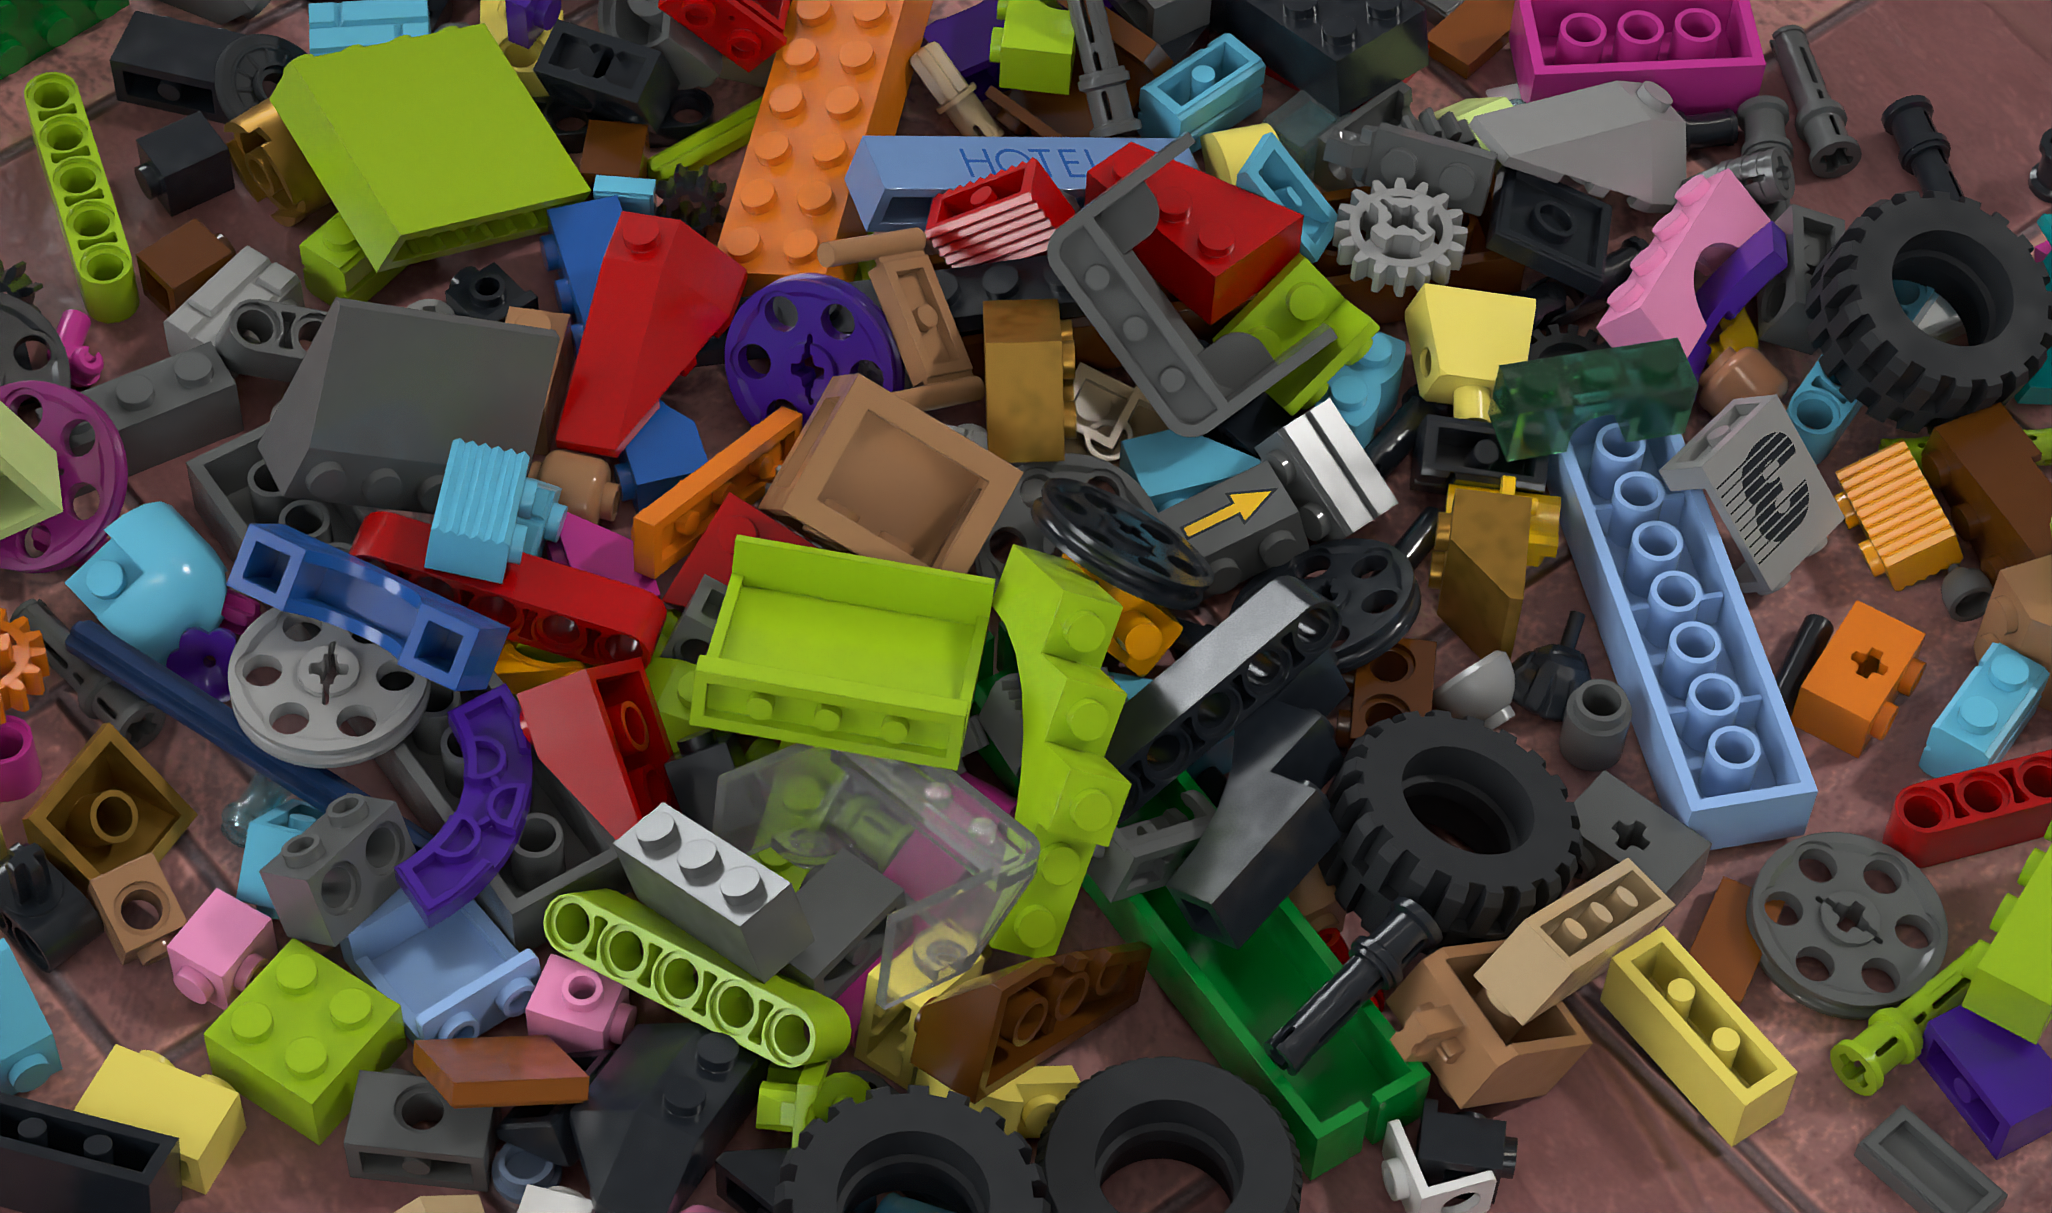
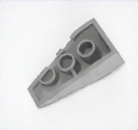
[1468,80,1687,214]

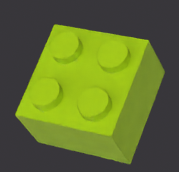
[203,937,407,1146]

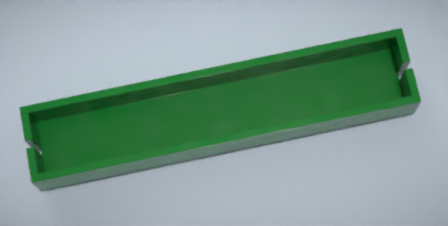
[970,621,1431,1181]

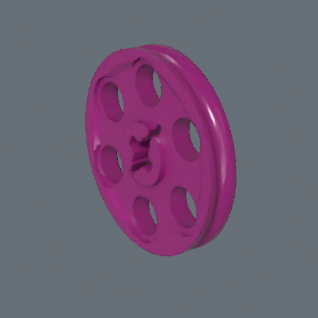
[0,380,128,574]

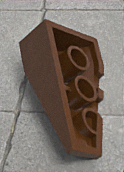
[910,941,1152,1104]

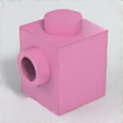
[167,888,278,1011]
[525,954,637,1053]

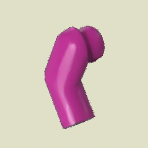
[47,309,104,387]

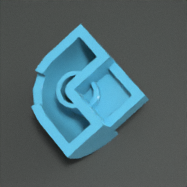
[64,501,228,668]

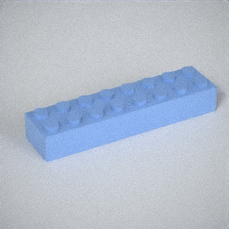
[1538,386,1818,850]

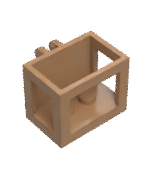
[757,373,1024,574]

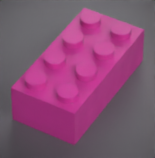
[1508,0,1766,115]

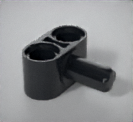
[0,842,104,973]

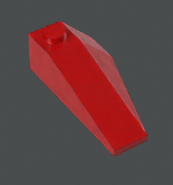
[555,211,748,458]

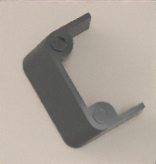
[1047,132,1338,437]

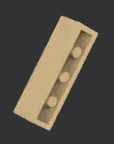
[1474,858,1675,1026]

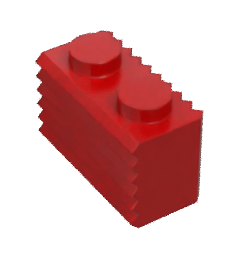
[925,157,1075,268]

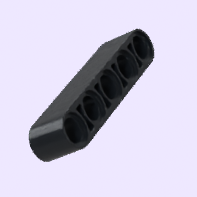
[1104,575,1342,824]

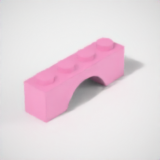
[1596,168,1771,382]

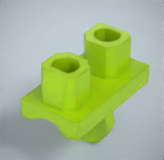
[756,1059,871,1149]

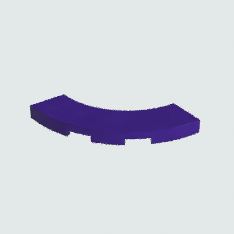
[1640,220,1788,416]
[394,683,533,929]

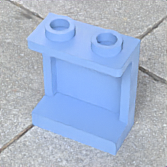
[340,888,541,1045]

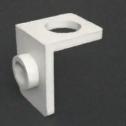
[1381,1119,1497,1213]

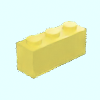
[1600,925,1798,1147]

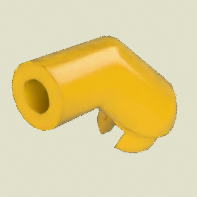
[1707,307,1759,365]

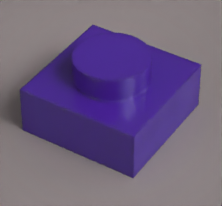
[505,0,562,49]

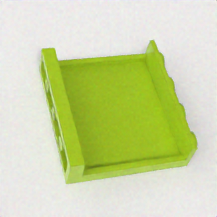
[689,534,996,771]

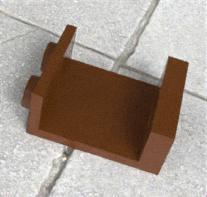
[985,0,1174,138]

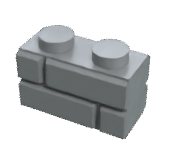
[163,245,305,379]

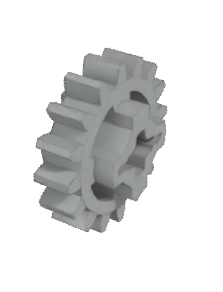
[1332,178,1468,297]

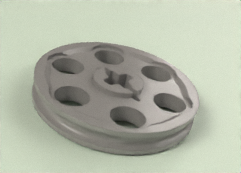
[228,607,431,768]

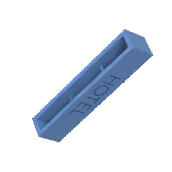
[844,136,1200,232]

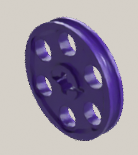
[725,273,905,429]

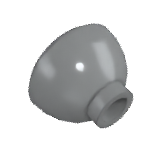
[1432,650,1516,730]

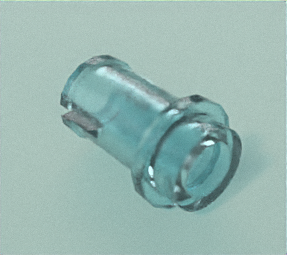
[221,771,292,849]

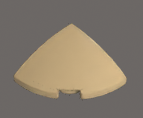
[1064,362,1169,468]

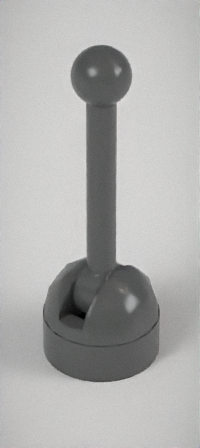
[1940,564,1993,622]

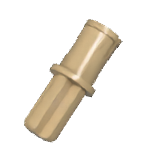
[909,41,1004,137]

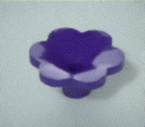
[166,627,237,703]

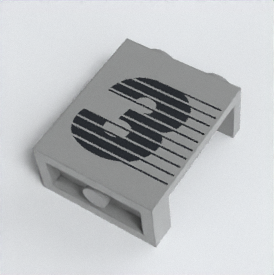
[1659,394,1845,595]

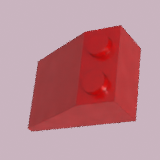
[517,657,682,840]

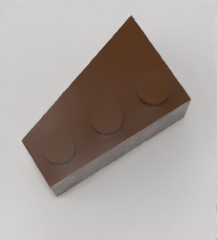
[1921,402,2052,588]

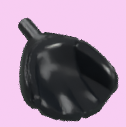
[1512,611,1592,722]

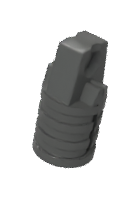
[1681,147,1795,206]

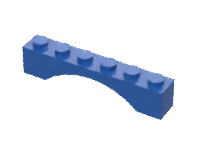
[539,195,708,514]

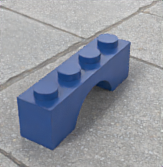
[226,523,510,691]

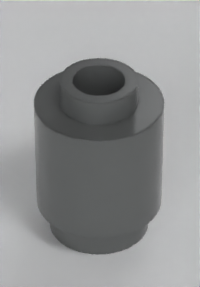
[1559,679,1632,772]

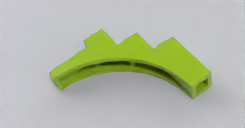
[983,544,1132,958]

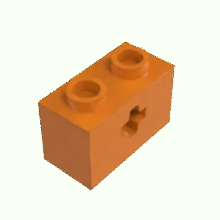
[1791,600,1927,759]

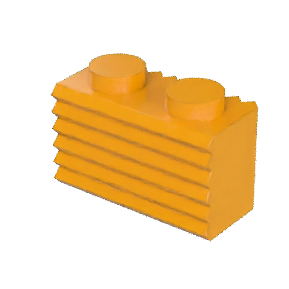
[1833,439,1964,591]

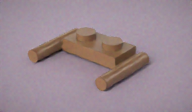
[817,227,985,412]

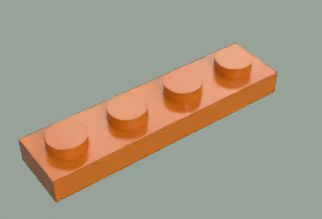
[631,406,803,580]

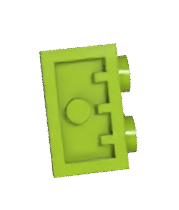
[1212,253,1380,416]

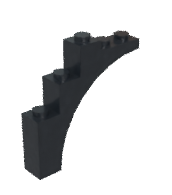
[1166,617,1350,950]

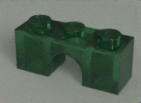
[1488,338,1699,461]

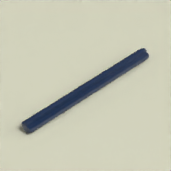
[65,620,435,852]

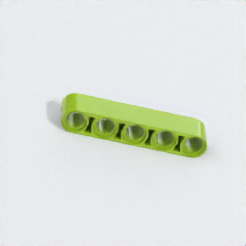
[24,72,140,324]
[543,888,852,1068]

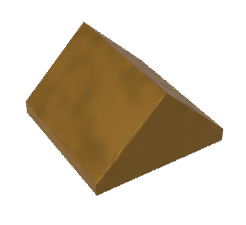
[22,722,198,899]

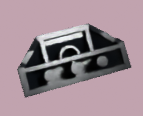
[569,1022,771,1213]

